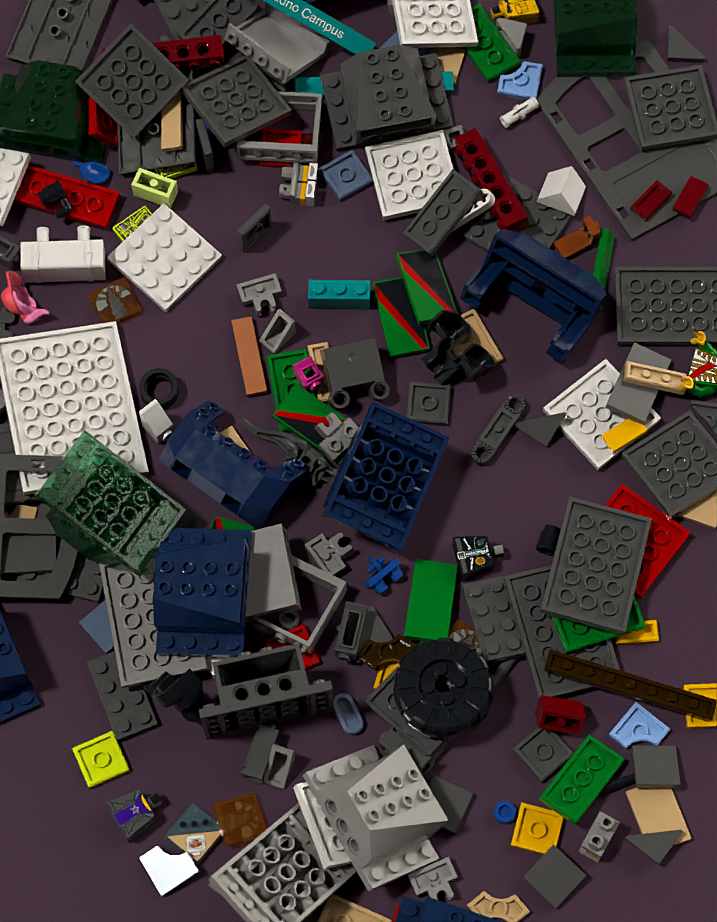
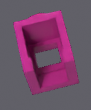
[293,356,324,392]

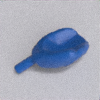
[73,161,110,185]

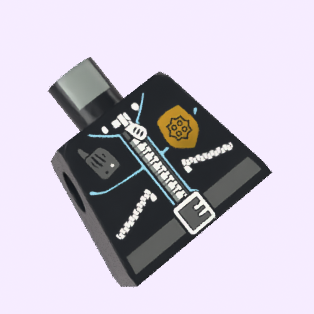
[452,536,504,582]

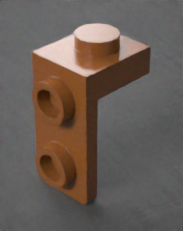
[554,216,601,259]

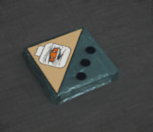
[164,802,227,865]

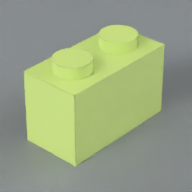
[131,168,178,208]

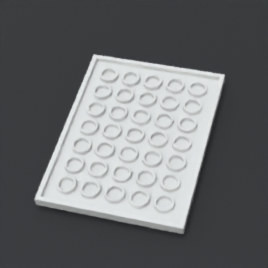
[0,321,149,495]

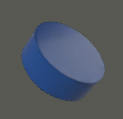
[494,801,516,824]

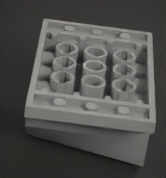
[303,744,449,892]
[208,803,357,922]

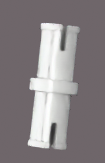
[500,96,539,128]

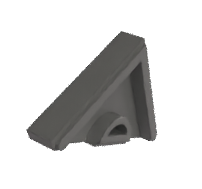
[667,26,705,62]
[690,400,717,437]
[514,412,567,446]
[625,830,683,865]

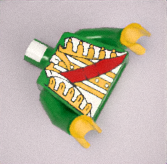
[679,331,717,398]

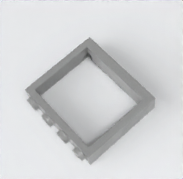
[237,92,322,163]
[246,555,347,654]

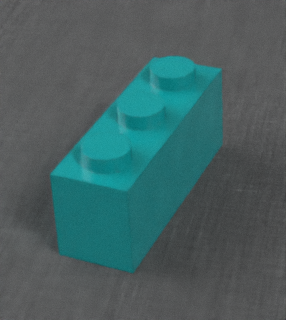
[308,280,370,309]

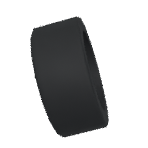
[139,368,179,409]

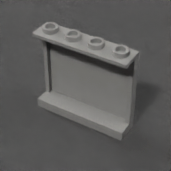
[224,3,331,84]
[246,524,301,619]

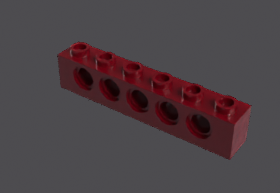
[102,35,225,71]
[453,128,530,232]

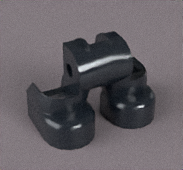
[422,310,496,385]
[142,668,209,722]

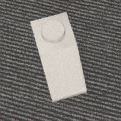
[139,399,174,444]

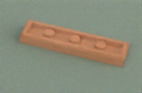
[231,316,267,397]

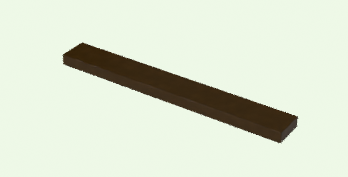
[543,649,717,722]

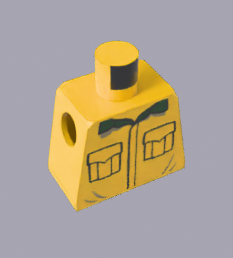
[490,0,539,24]

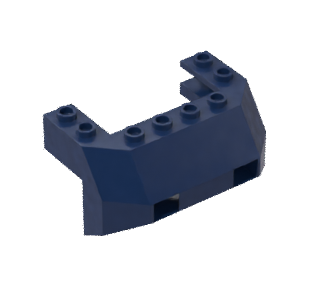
[459,229,607,364]
[158,400,310,529]

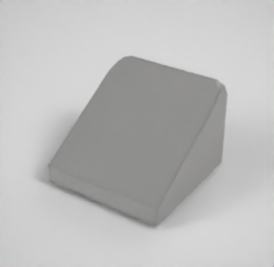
[443,125,464,150]

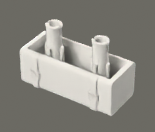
[21,226,106,283]

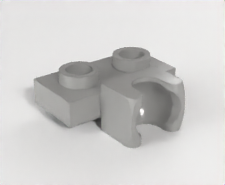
[237,273,282,317]
[315,412,359,461]
[305,533,353,576]
[408,857,458,900]

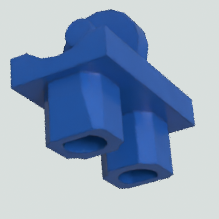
[363,556,403,594]

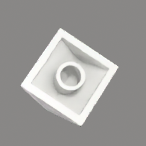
[537,166,586,216]

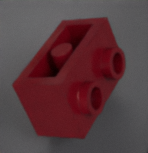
[535,695,586,735]

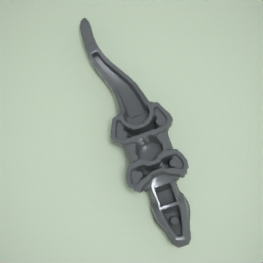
[242,418,338,486]

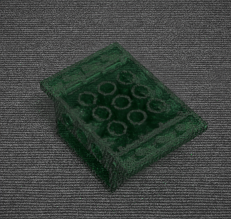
[553,0,637,77]
[0,60,107,164]
[35,430,186,576]

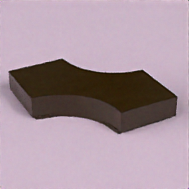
[356,634,416,670]

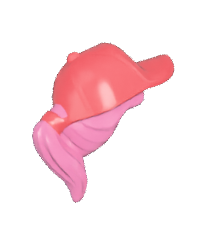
[1,271,49,324]

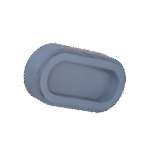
[333,693,363,736]

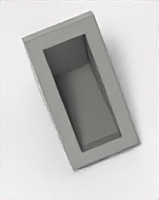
[496,18,527,58]
[259,309,296,353]
[263,744,295,789]

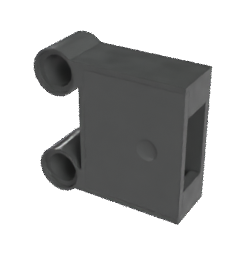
[320,338,390,409]

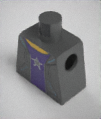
[106,790,163,843]

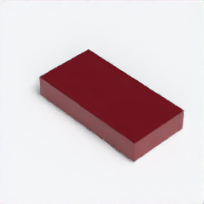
[672,176,709,219]
[630,180,672,222]

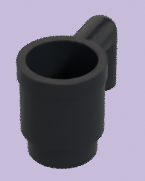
[37,181,72,219]
[536,525,561,556]

